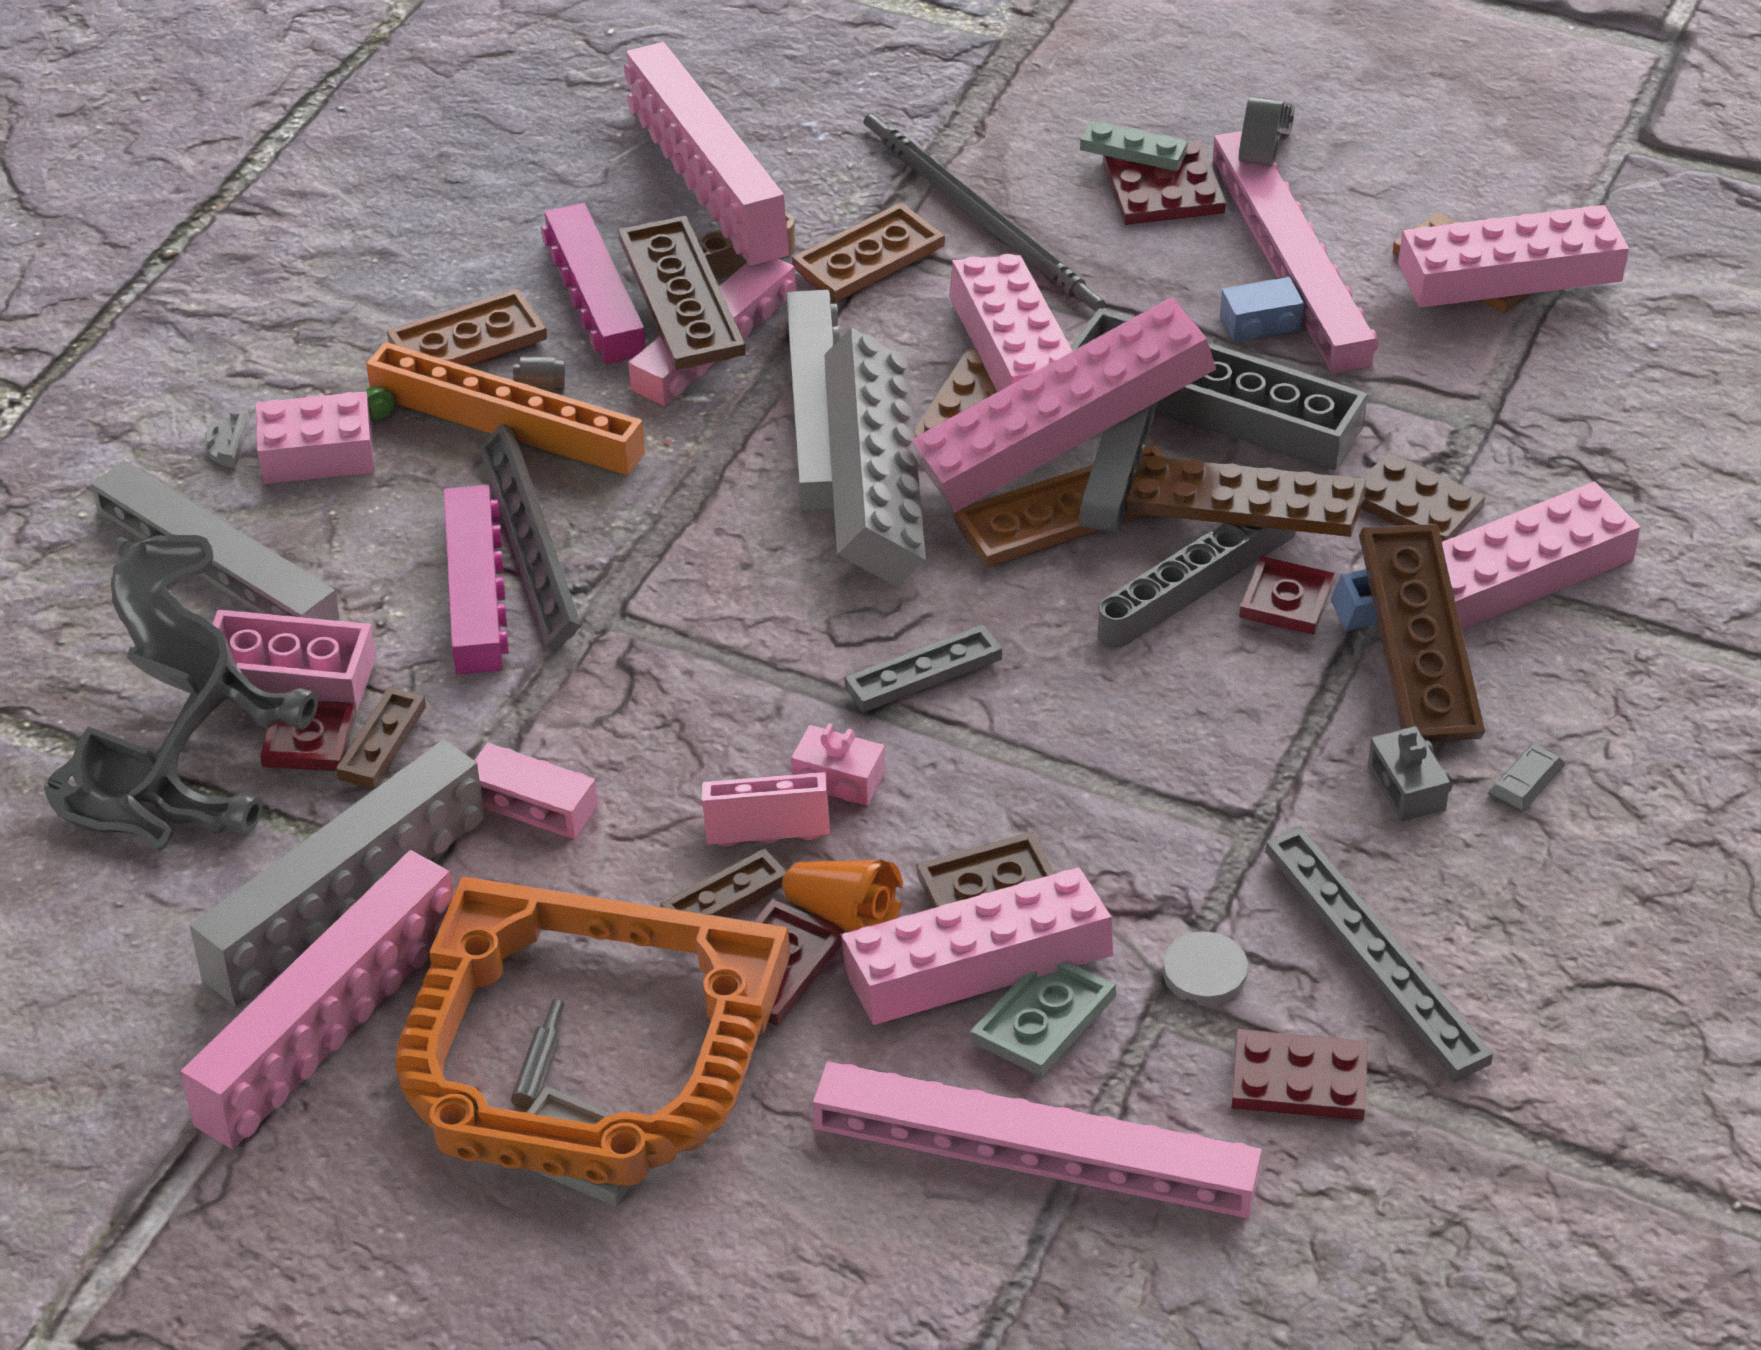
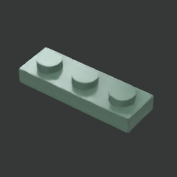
[1080,120,1188,171]

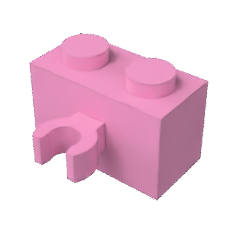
[791,723,885,806]

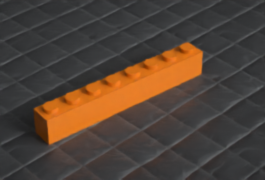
[366,342,645,476]

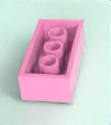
[212,610,376,713]

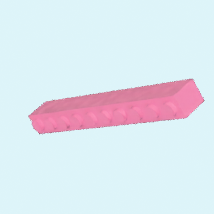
[1213,131,1378,374]
[813,1061,1262,1219]

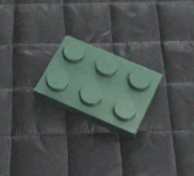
[970,962,1116,1077]

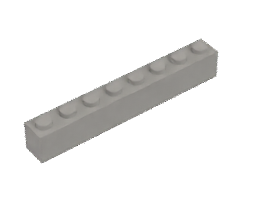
[787,290,840,511]
[91,460,340,621]

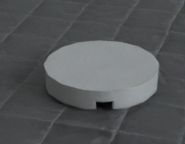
[1162,931,1248,1006]

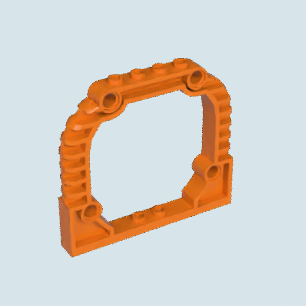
[395,876,790,1186]

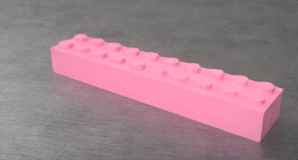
[624,42,789,266]

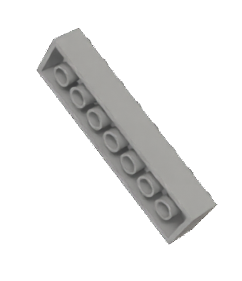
[824,327,926,587]
[189,739,485,1006]

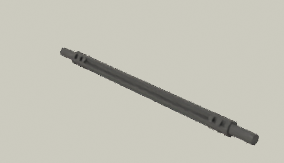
[863,114,1105,312]

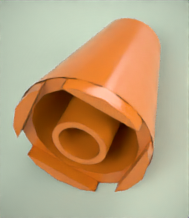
[782,860,903,933]

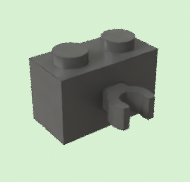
[1368,726,1452,822]

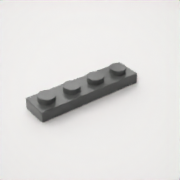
[844,624,1002,713]

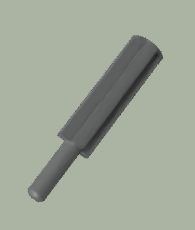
[511,999,564,1110]

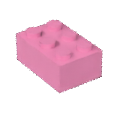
[256,391,375,484]

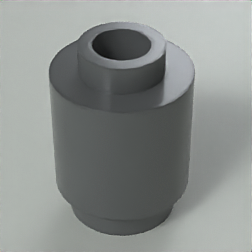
[513,356,565,393]

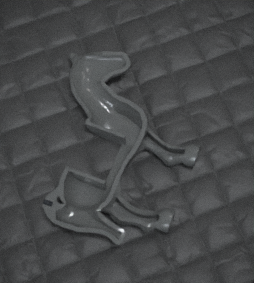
[44,534,319,851]

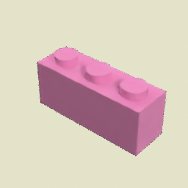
[474,743,598,840]
[702,772,830,847]

